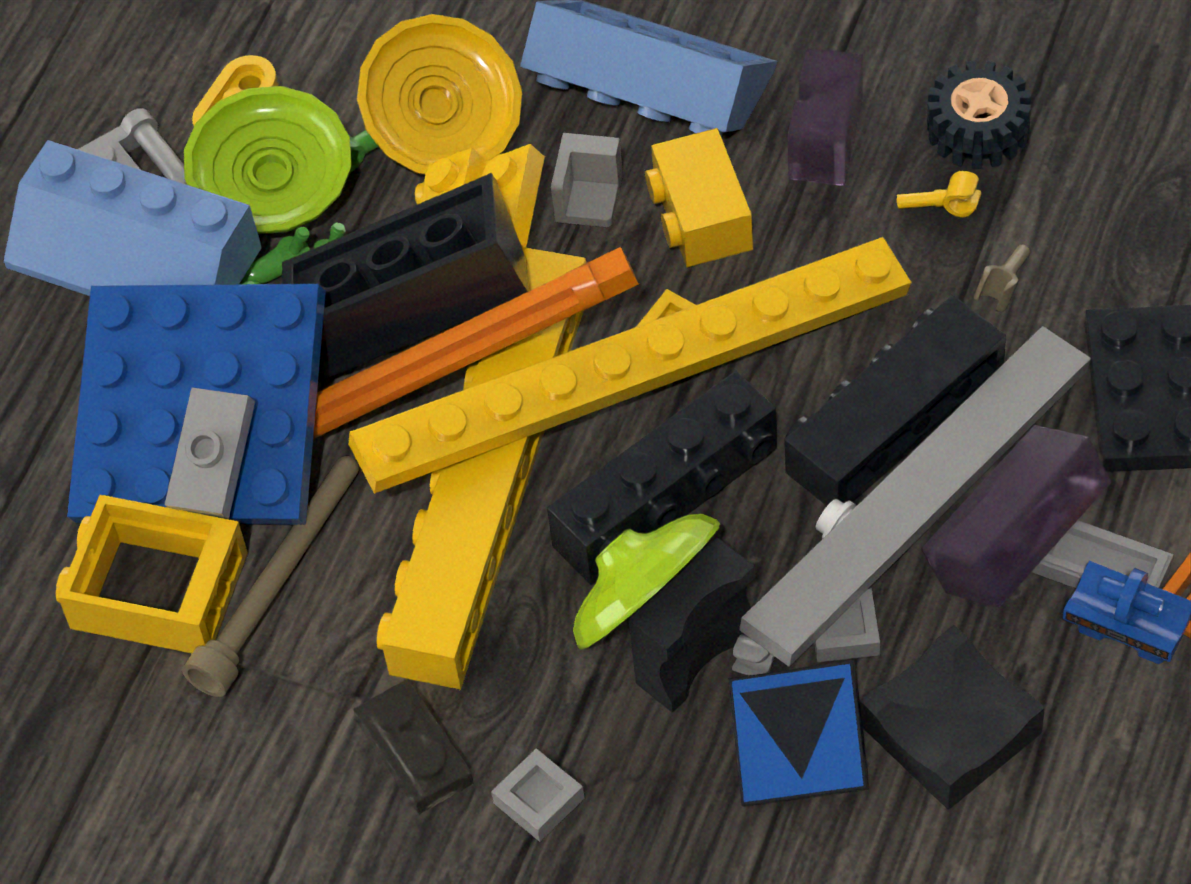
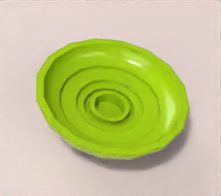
[184,86,351,234]
[573,514,720,650]

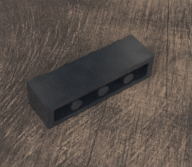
[784,295,1006,506]

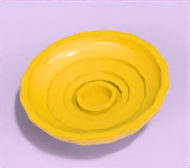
[357,14,522,174]

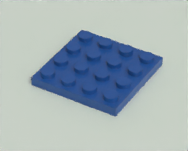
[67,284,326,525]

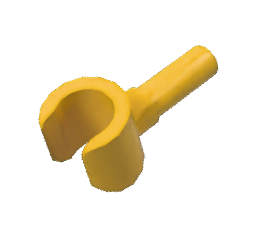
[897,171,981,217]

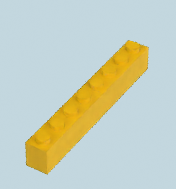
[377,248,586,690]

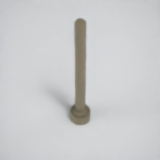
[182,456,359,697]

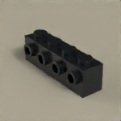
[547,371,777,586]

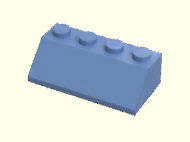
[520,0,777,138]
[4,140,262,296]

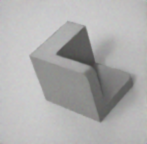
[551,133,623,227]

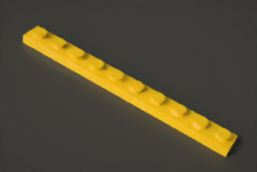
[348,237,911,494]

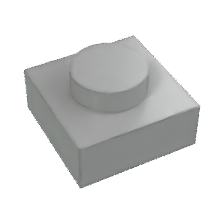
[814,588,880,662]
[491,749,585,842]

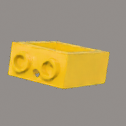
[56,495,248,653]

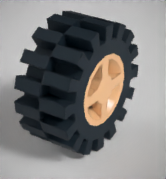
[927,60,1031,169]

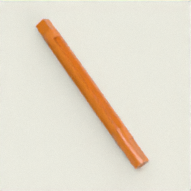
[313,247,639,439]

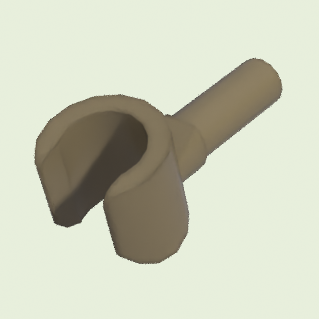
[974,245,1030,312]

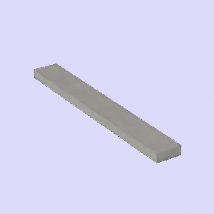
[740,326,1091,667]

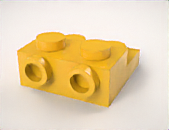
[415,144,545,250]

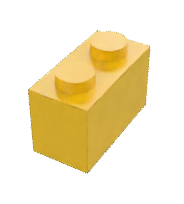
[645,128,753,267]

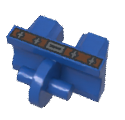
[1063,561,1191,664]

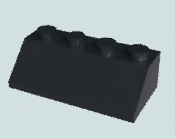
[282,173,529,382]

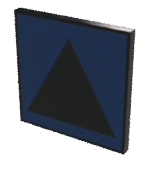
[729,660,869,807]

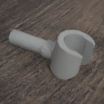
[732,634,774,676]

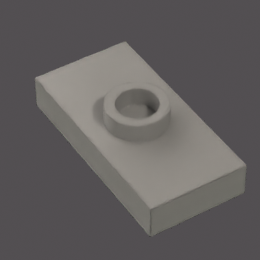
[165,388,255,519]

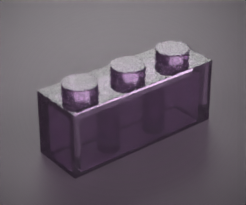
[922,425,1111,608]

